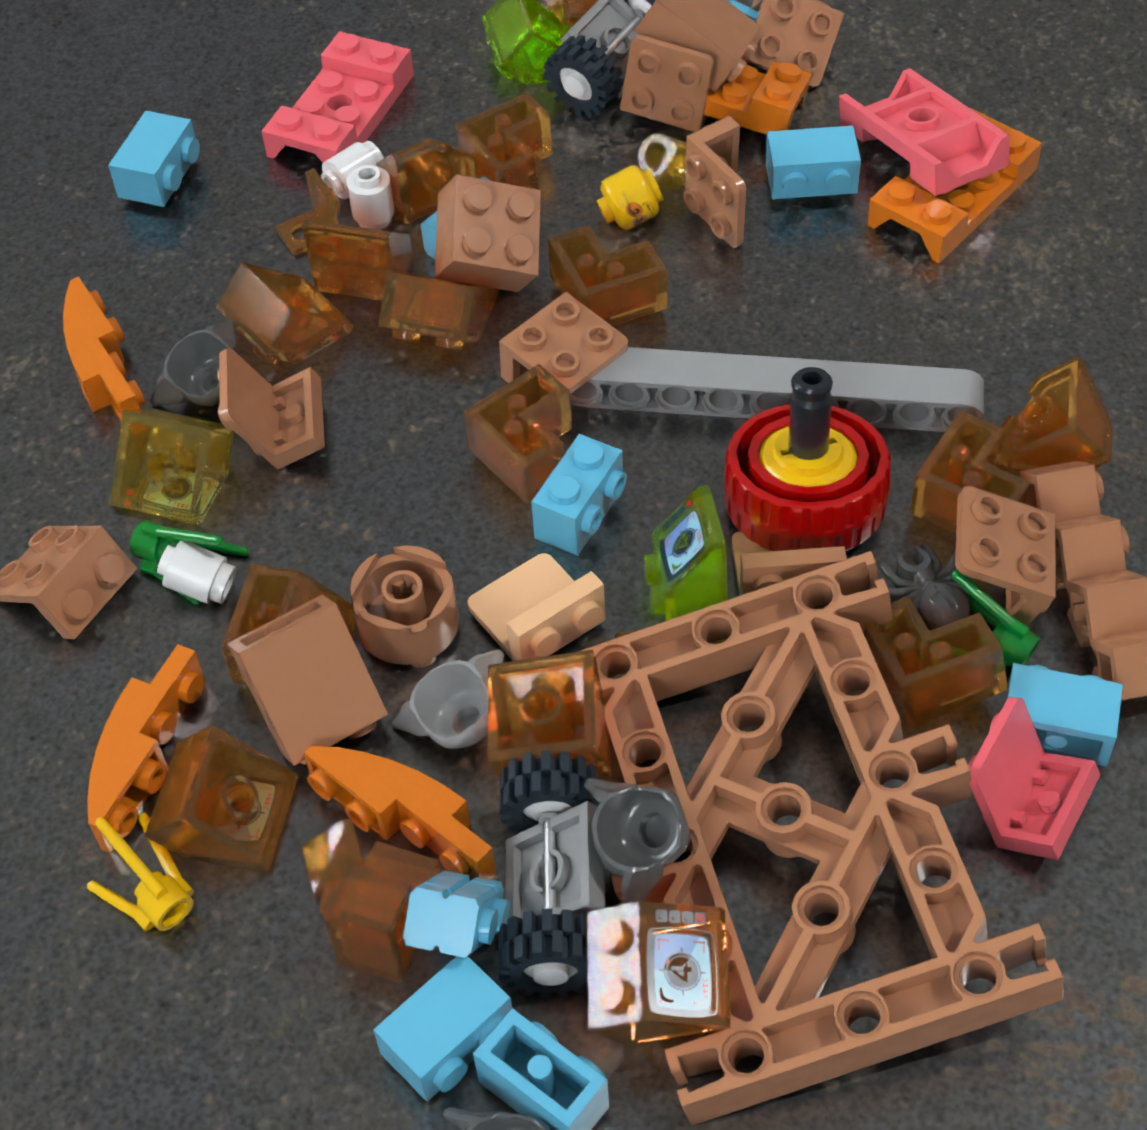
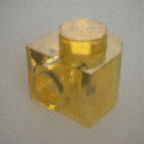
[638,133,686,190]

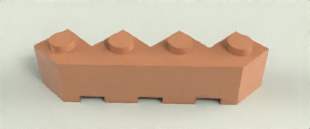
[1020,461,1147,700]

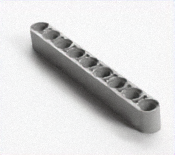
[563,347,984,433]

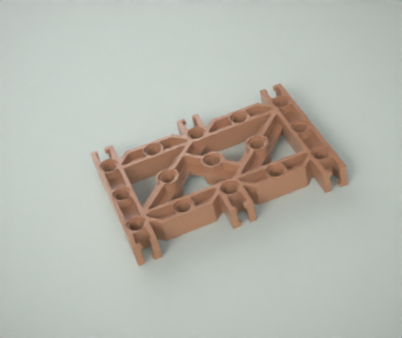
[545,551,1063,1126]

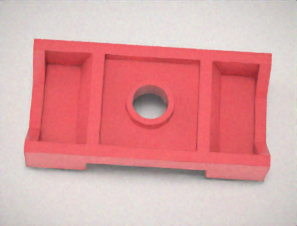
[261,31,414,163]
[839,68,1010,196]

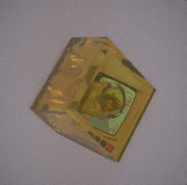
[110,408,235,525]

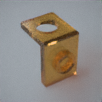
[275,168,341,255]

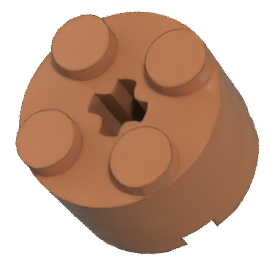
[350,545,459,668]

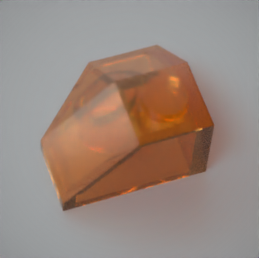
[376,138,478,224]
[995,356,1112,474]

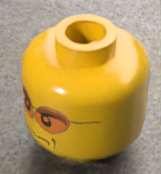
[596,165,664,231]

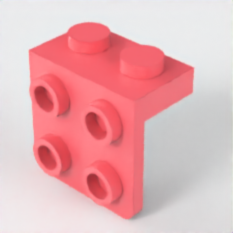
[968,697,1101,860]

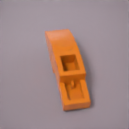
[63,276,146,434]
[87,644,205,853]
[303,745,496,881]

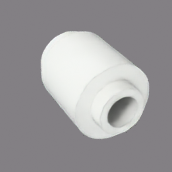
[321,141,386,199]
[347,165,395,231]
[157,540,237,604]

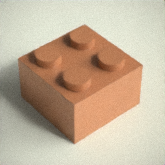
[435,174,541,292]

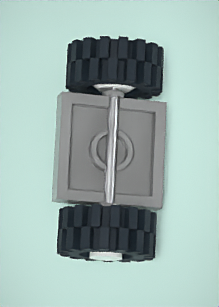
[543,0,656,118]
[498,751,605,998]

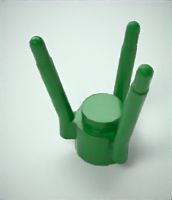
[130,520,250,605]
[928,570,1041,675]

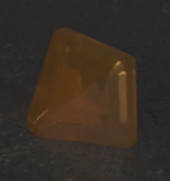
[302,818,369,897]

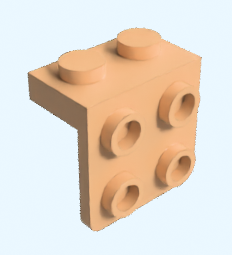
[468,553,606,672]

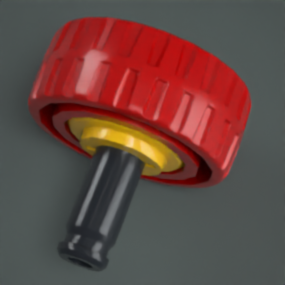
[724,367,891,551]

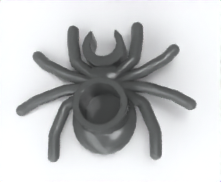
[878,542,991,646]

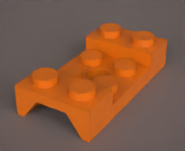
[704,61,812,135]
[867,108,1042,263]

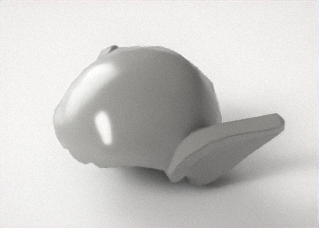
[391,649,504,749]

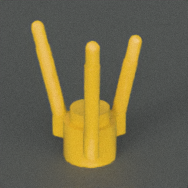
[87,813,194,931]

